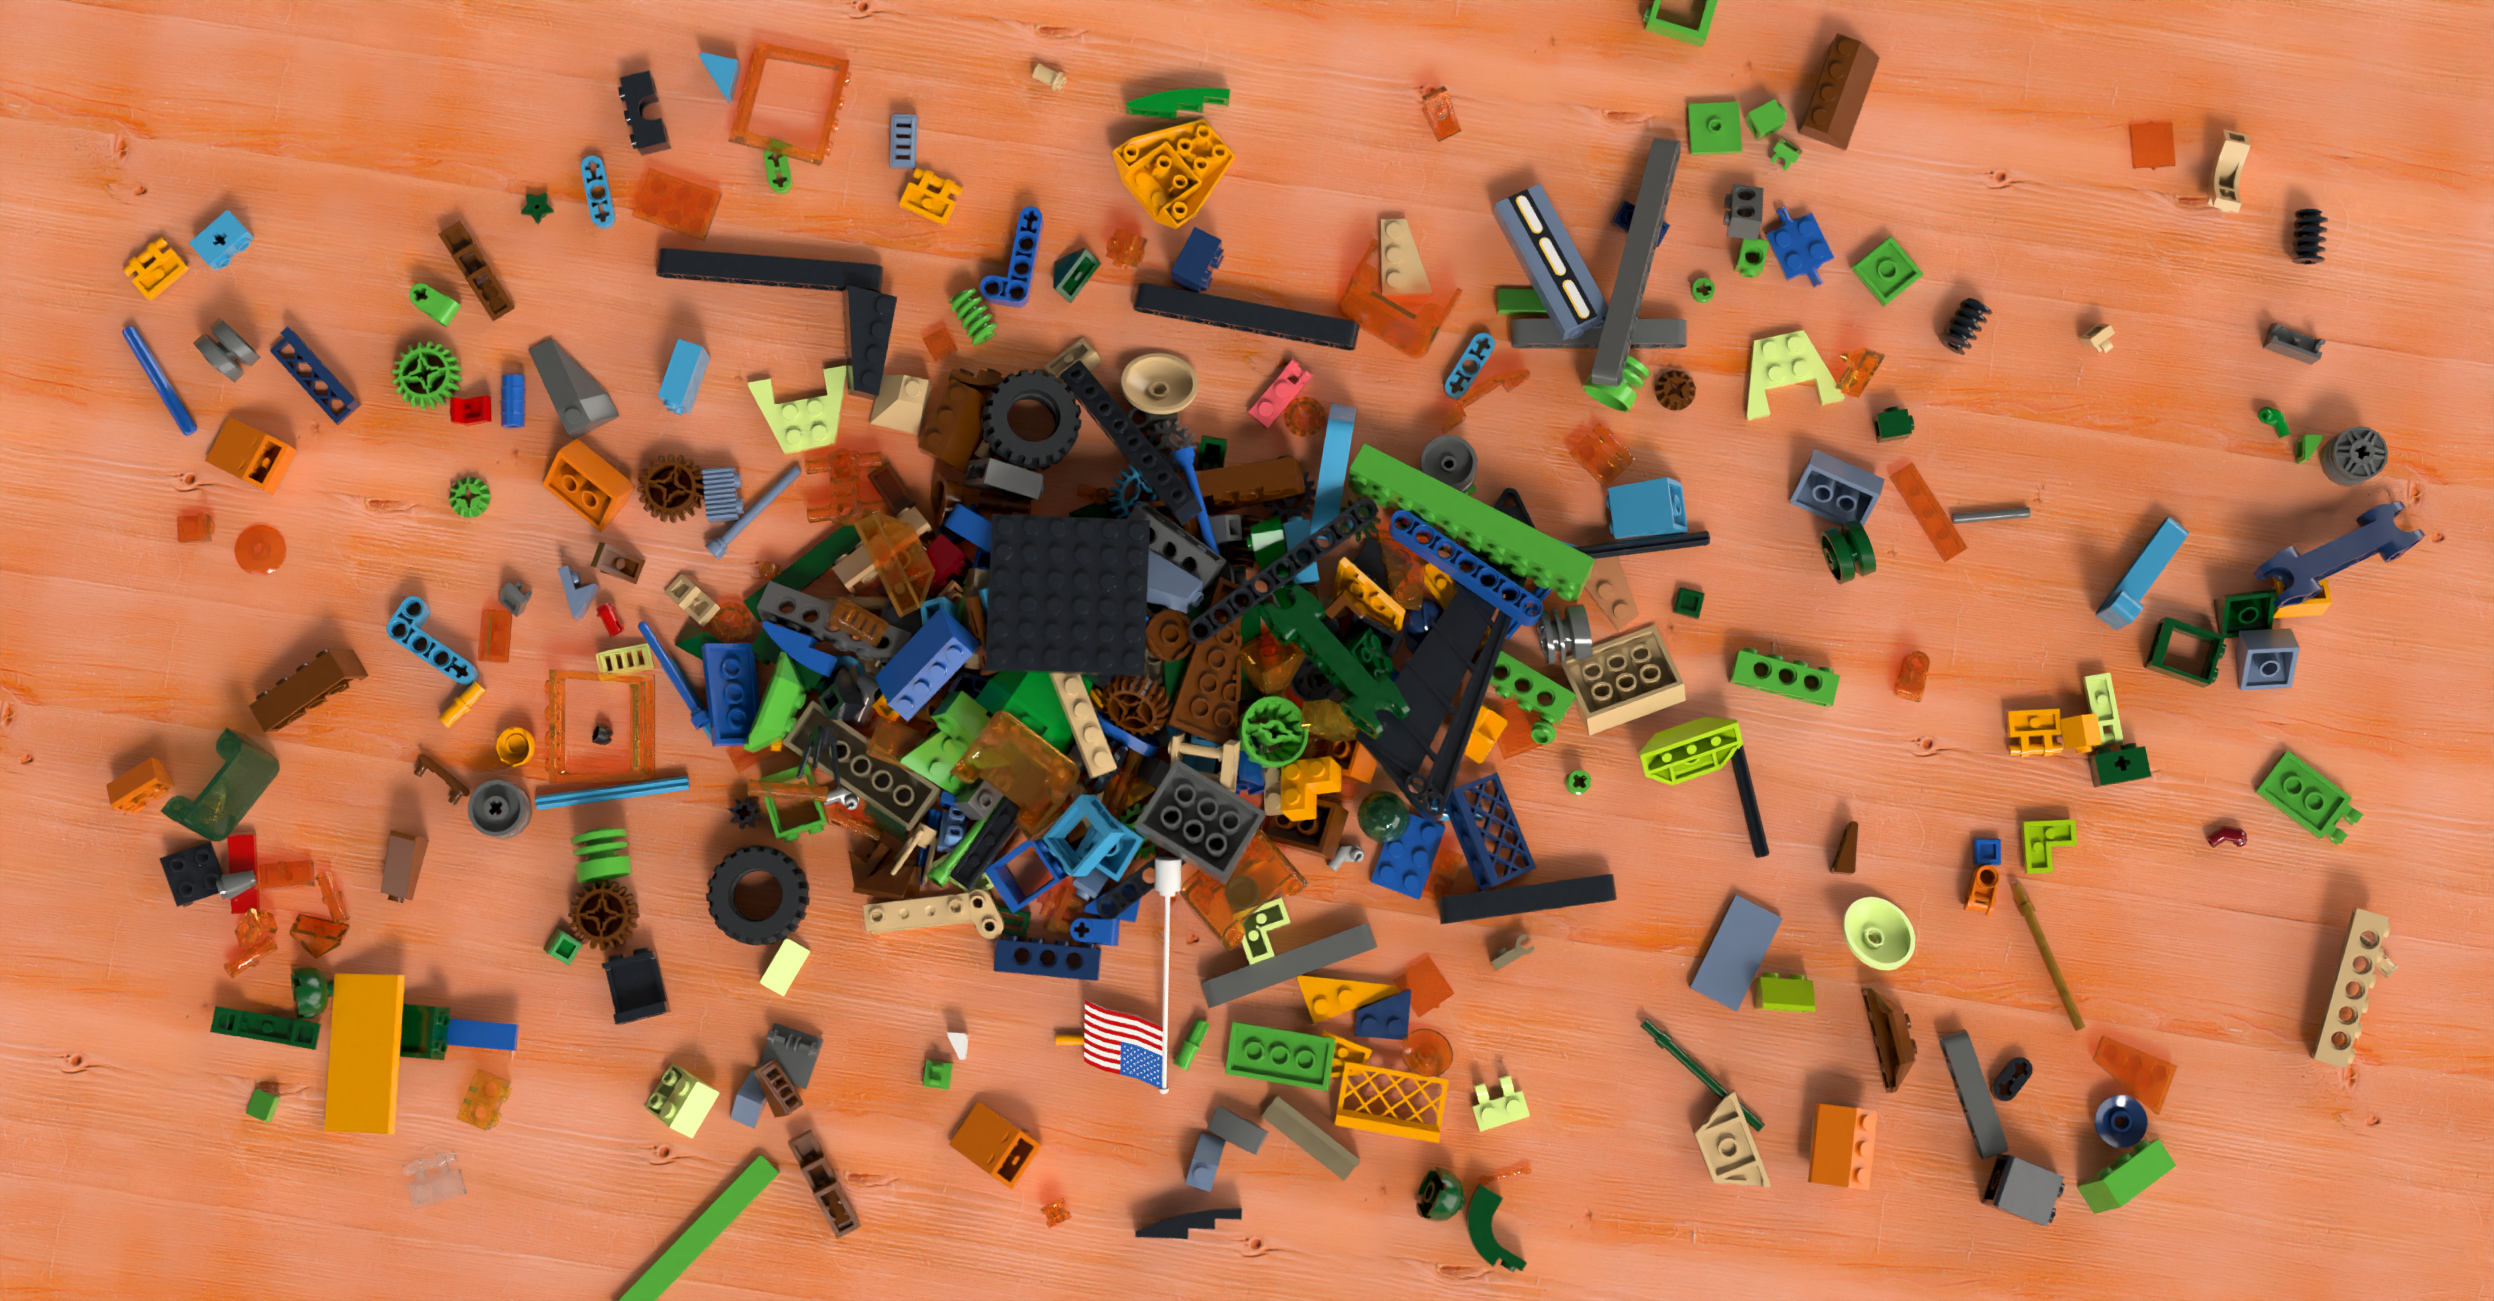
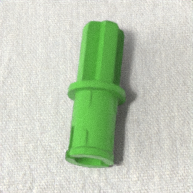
[1173,1019,1210,1071]

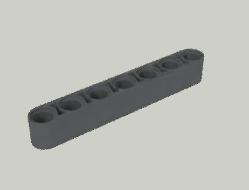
[1511,319,1687,349]
[1200,923,1378,1008]

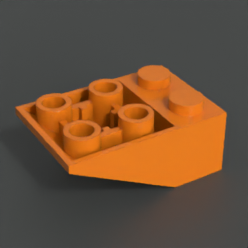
[205,416,297,496]
[949,1101,1043,1190]

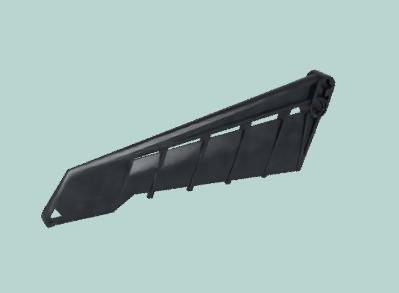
[1355,488,1536,822]

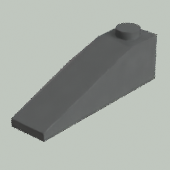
[529,339,619,439]

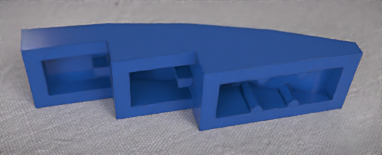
[446,1019,519,1051]

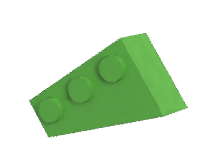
[2077,1139,2176,1214]

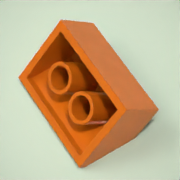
[543,438,636,532]
[1317,705,1377,784]
[1808,1103,1878,1190]

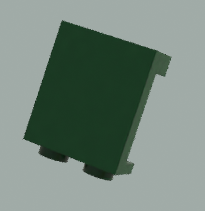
[400,1004,450,1060]

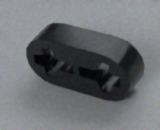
[1991,1057,2033,1101]

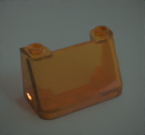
[950,711,1080,835]
[1180,828,1308,951]

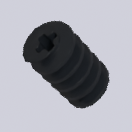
[2291,209,2328,265]
[1940,298,1992,355]

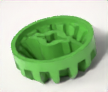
[1236,696,1308,768]

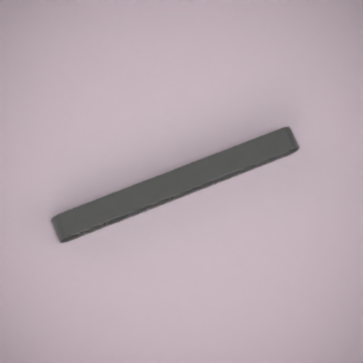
[1592,138,1681,387]

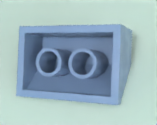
[1789,449,1885,527]

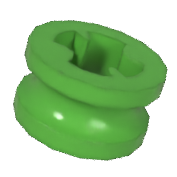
[1692,278,1715,303]

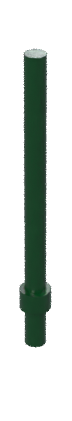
[1640,1019,1765,1132]

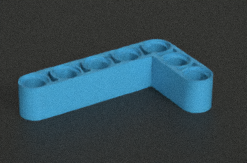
[1310,403,1357,540]
[2095,516,2190,631]

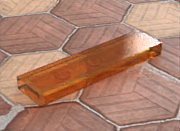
[1889,463,1968,562]

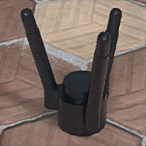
[796,726,841,790]

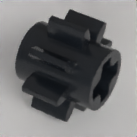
[729,797,762,829]

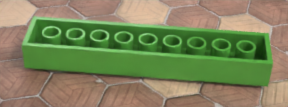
[1349,443,1595,602]

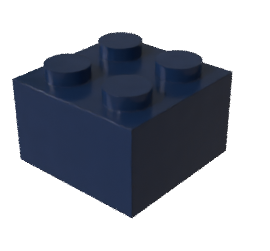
[1171,227,1224,293]

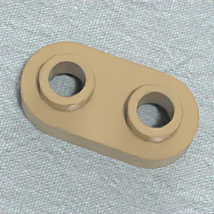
[969,888,1004,939]

